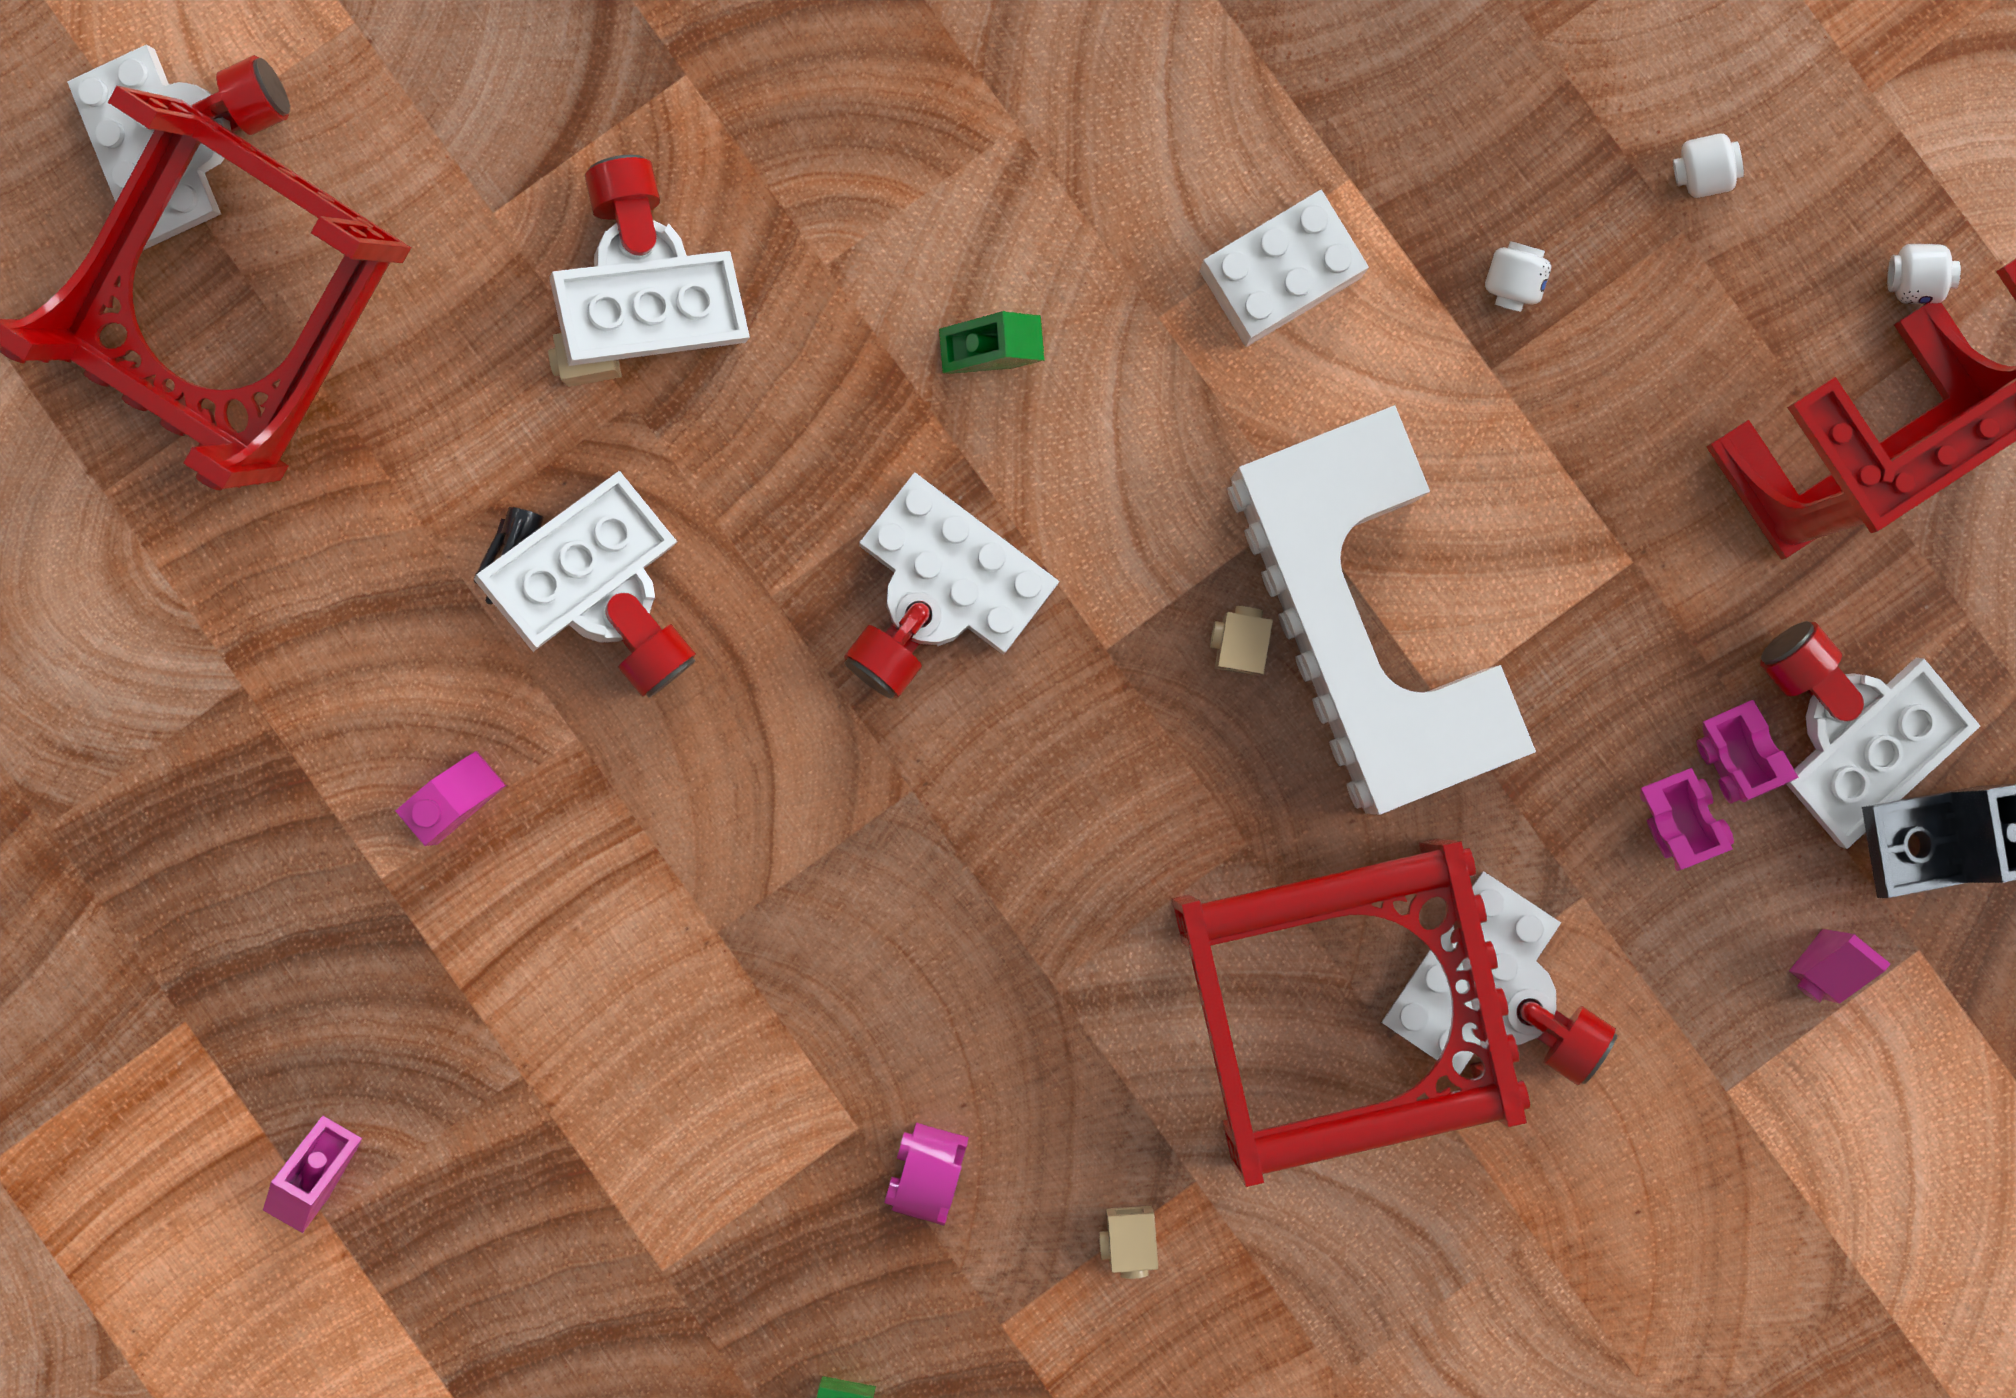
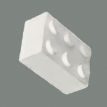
[1200,189,1369,347]

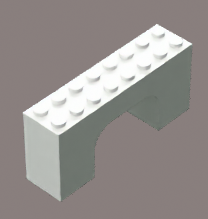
[1227,405,1536,815]

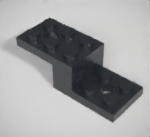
[1862,783,2016,898]

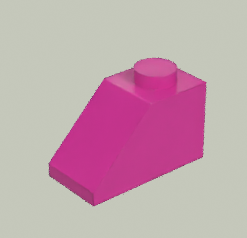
[395,751,507,846]
[1789,929,1890,1004]
[263,1116,362,1233]

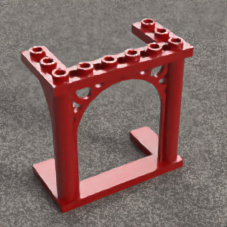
[0,85,412,491]
[1706,258,2016,560]
[1171,838,1530,1187]

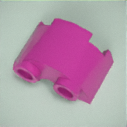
[1696,700,1799,804]
[1640,768,1734,871]
[884,1123,969,1226]

